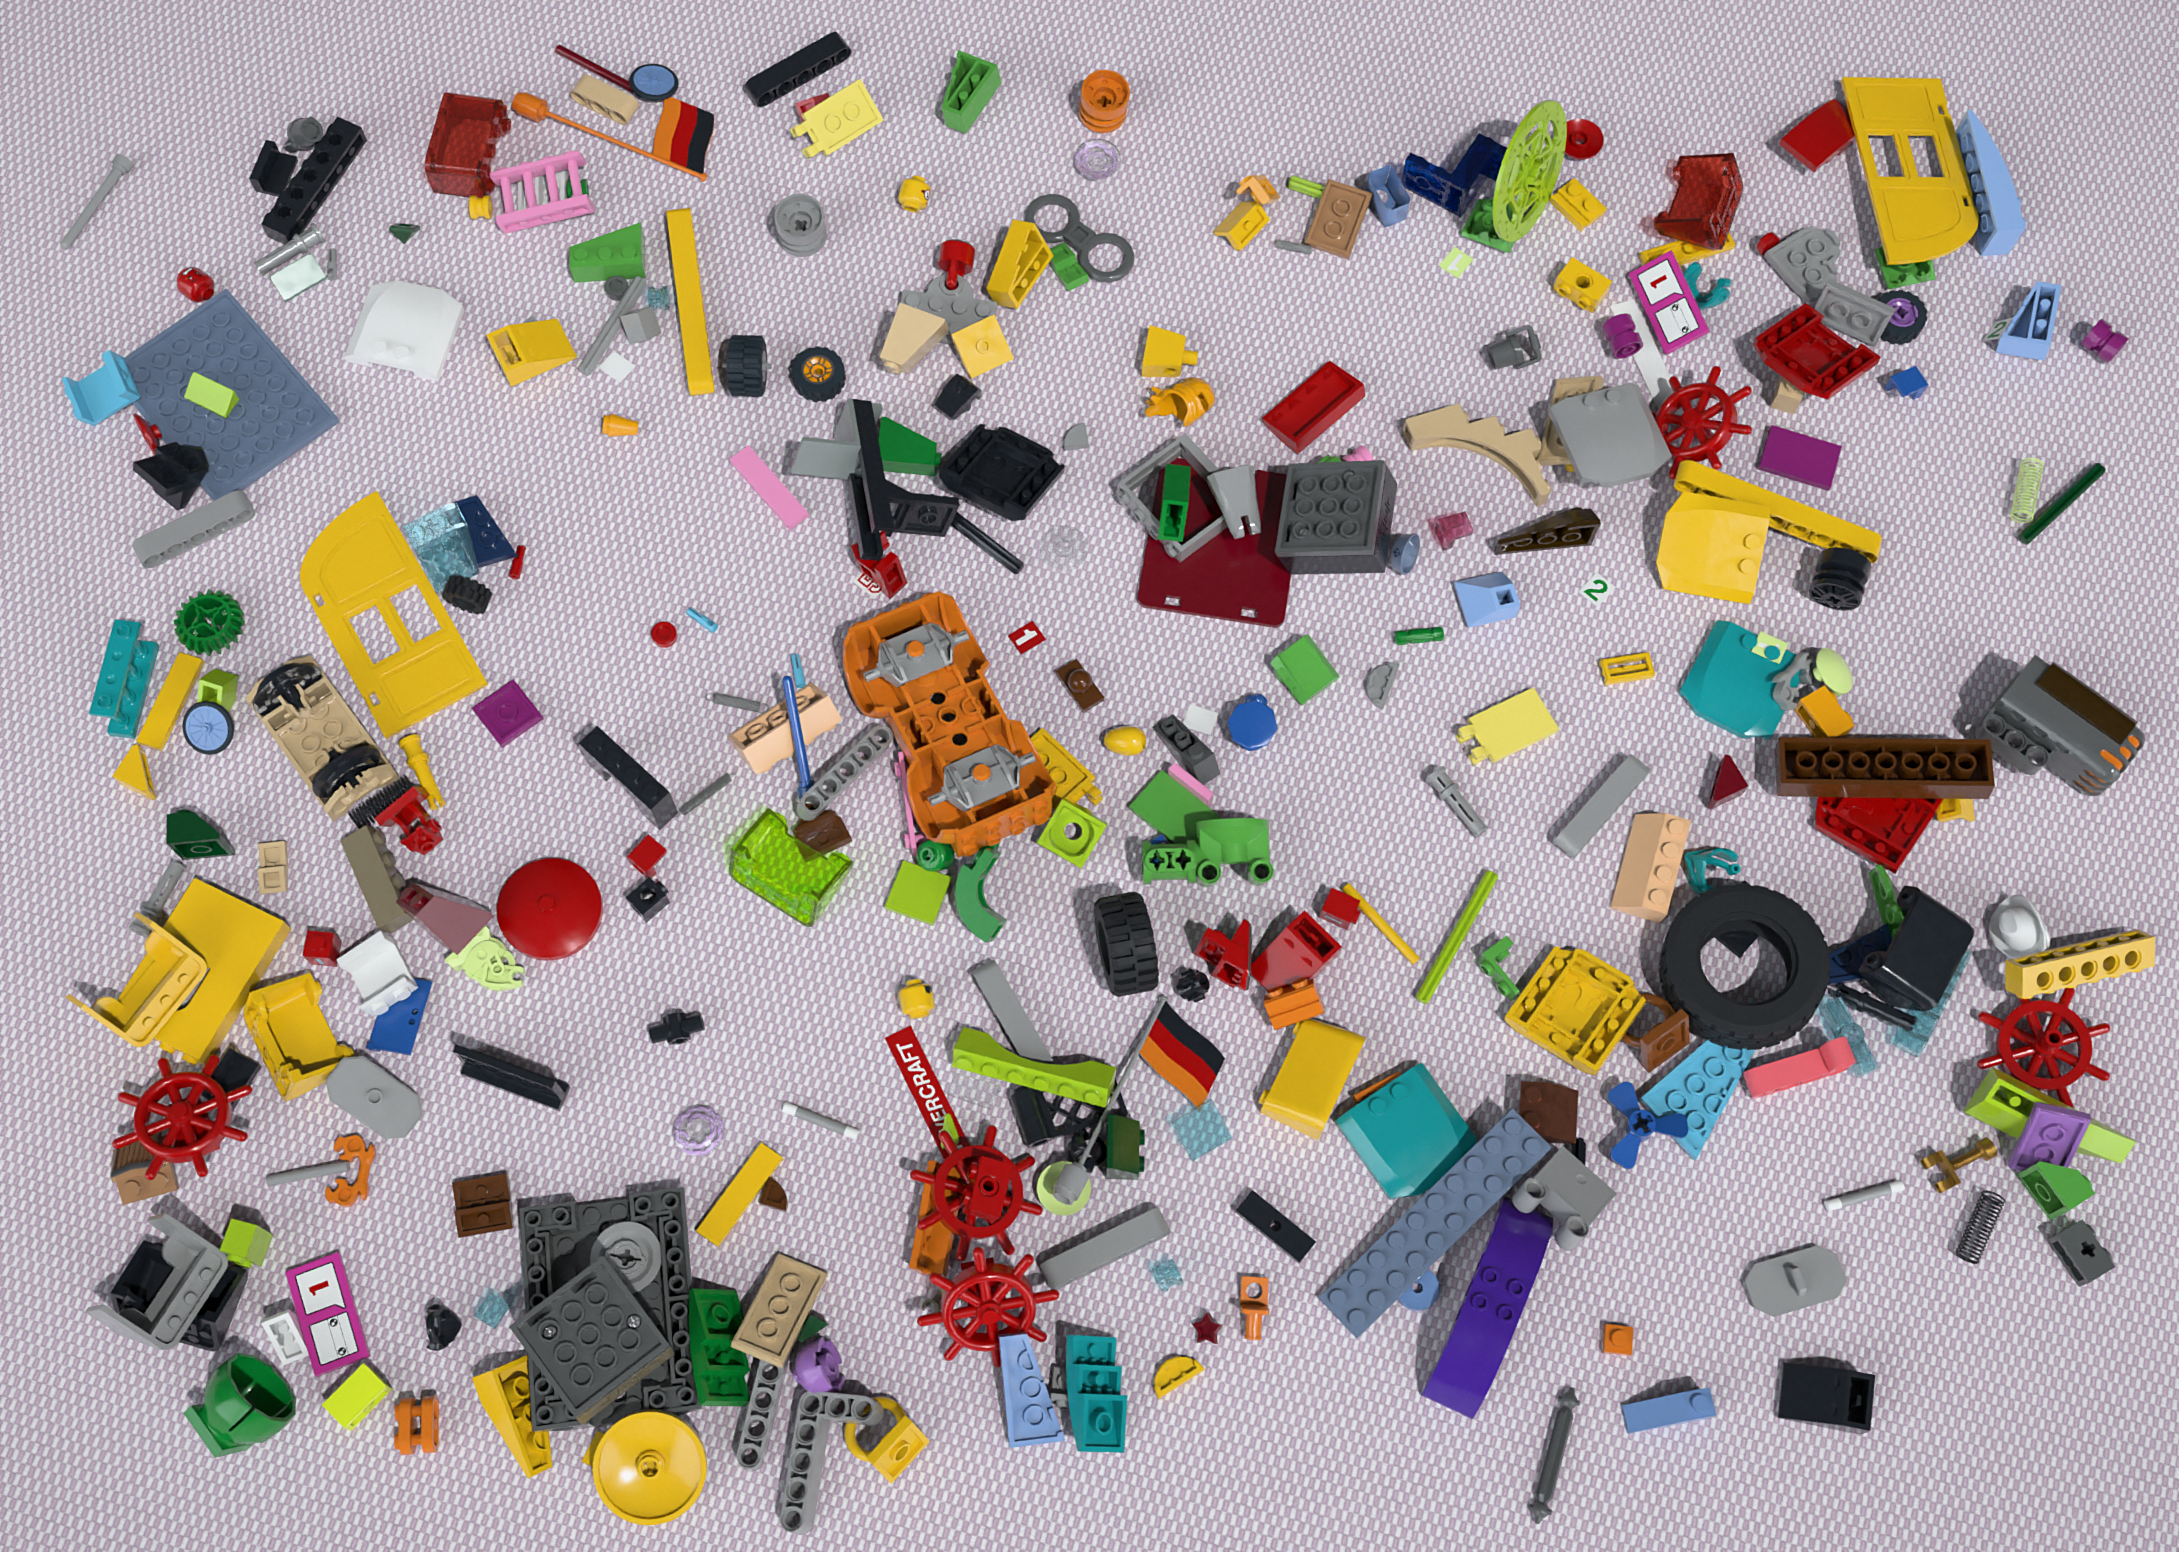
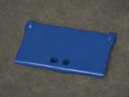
[366,979,433,1056]

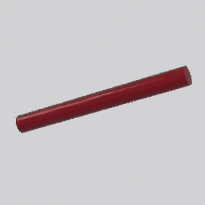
[555,44,633,93]

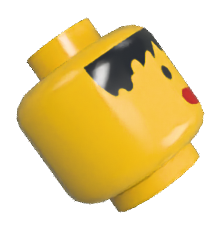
[899,979,935,1019]

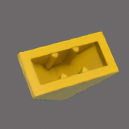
[112,744,156,800]

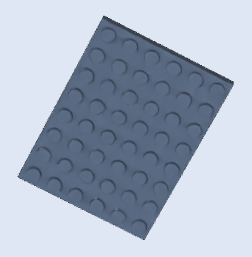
[124,288,340,501]

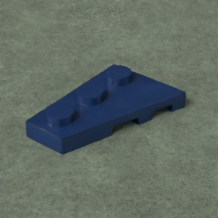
[453,495,518,570]
[1828,923,1892,986]

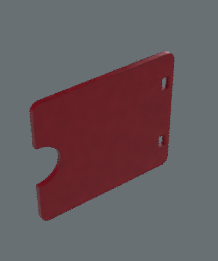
[1137,458,1291,628]

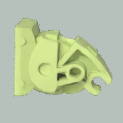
[445,925,525,992]

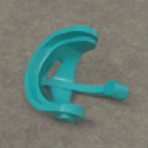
[1683,262,1731,310]
[1685,848,1741,895]

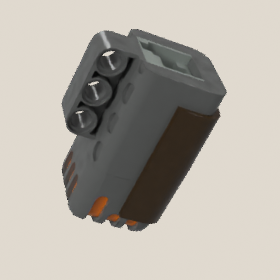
[1975,654,2146,796]

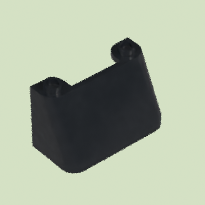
[1858,885,1974,1011]
[110,1240,248,1351]

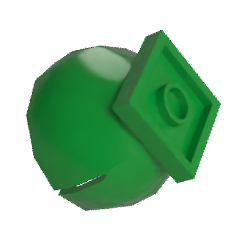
[183,1353,296,1458]

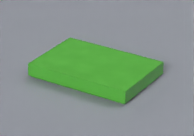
[1129,770,1221,844]

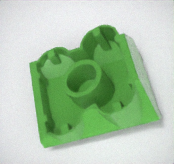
[1462,198,1525,253]
[1874,246,1936,289]
[1271,634,1340,706]

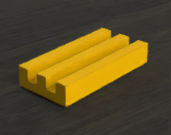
[1599,652,1655,686]

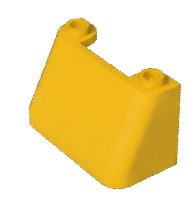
[243,973,355,1102]
[1258,1018,1366,1141]

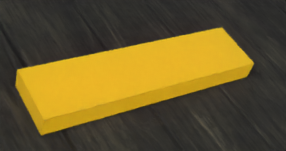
[1639,226,1736,266]
[136,652,205,751]
[696,1143,784,1248]

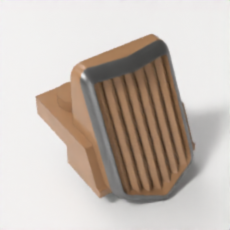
[110,1132,179,1205]

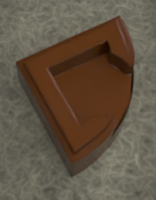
[760,1178,788,1212]

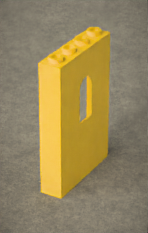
[117,878,291,1066]

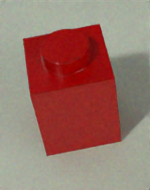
[1319,888,1362,930]
[302,930,342,967]

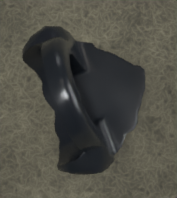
[1067,1128,1107,1173]
[426,1304,462,1351]

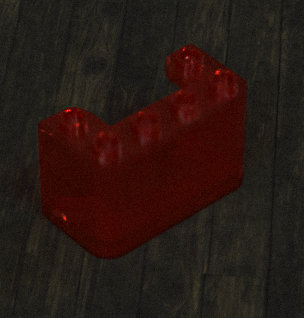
[425,92,511,198]

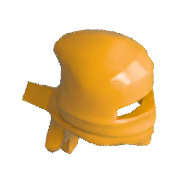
[1145,377,1215,427]

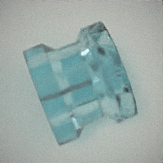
[648,285,670,311]
[1152,1259,1183,1293]

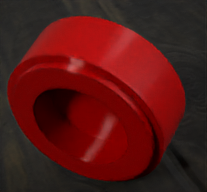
[1756,232,1780,256]
[651,621,677,648]

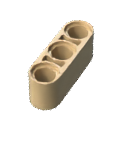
[570,74,639,125]

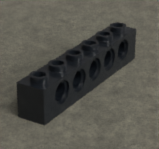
[261,116,367,245]

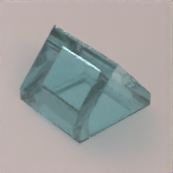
[474,1292,511,1329]

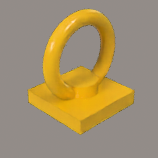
[844,1397,930,1484]

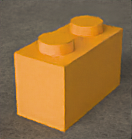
[1794,685,1855,738]

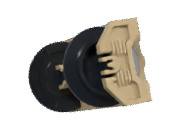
[245,655,400,822]

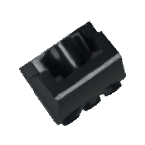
[934,373,982,420]

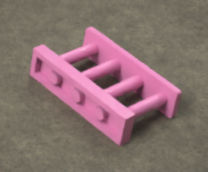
[489,151,595,234]

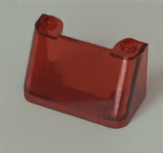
[1654,153,1743,250]

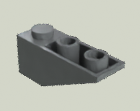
[1153,715,1221,785]

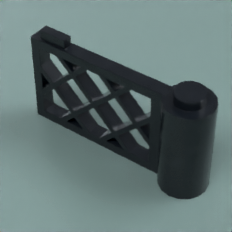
[1010,1061,1128,1148]

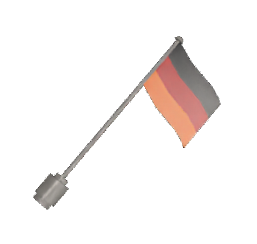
[1053,995,1225,1205]

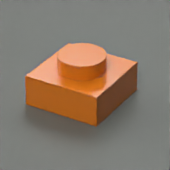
[1602,1324,1633,1356]

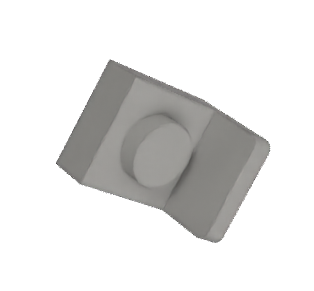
[1050,1367,1069,1409]

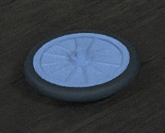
[629,64,679,101]
[182,701,234,755]

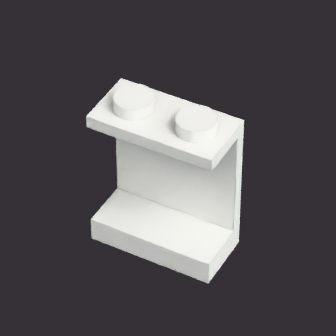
[337,931,418,1017]

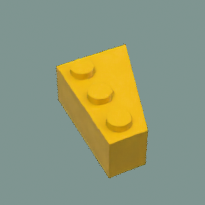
[986,219,1054,309]

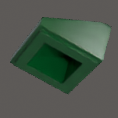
[798,1315,829,1342]

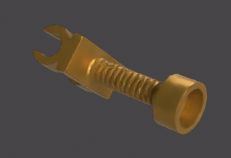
[1920,1137,1997,1194]

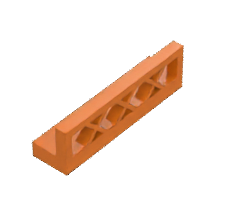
[909,1160,964,1277]

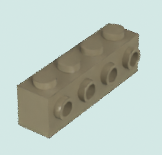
[340,825,413,934]

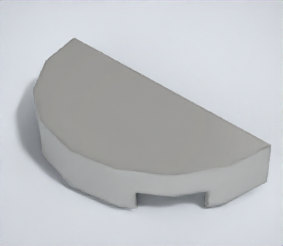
[1366,662,1399,710]

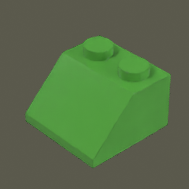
[2017,1161,2096,1220]

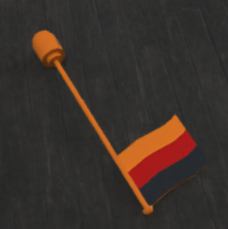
[512,92,714,182]

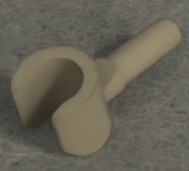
[922,1288,944,1313]

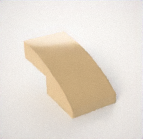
[257,841,288,895]

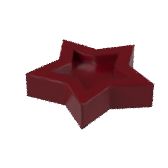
[1192,1312,1223,1344]

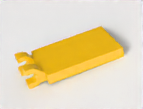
[1030,727,1103,810]

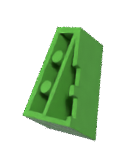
[942,50,1001,134]

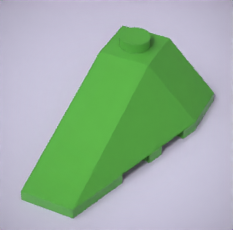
[1869,865,1908,940]

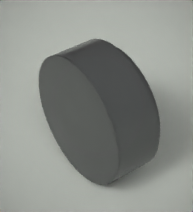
[604,276,629,301]

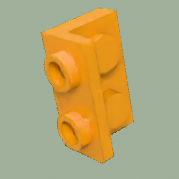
[1236,174,1281,205]

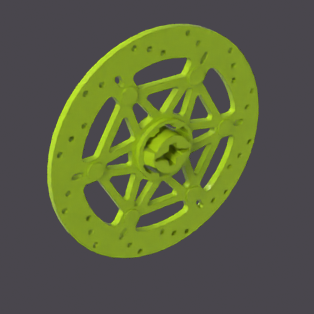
[1493,100,1567,242]

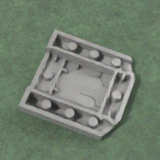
[1548,383,1672,488]

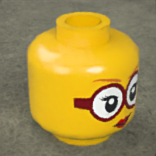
[898,175,931,213]

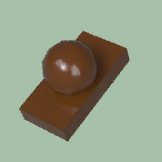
[1056,659,1104,713]

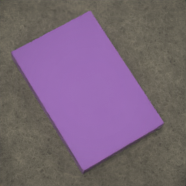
[2008,1102,2091,1171]

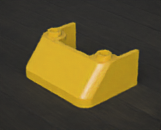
[65,912,207,1047]

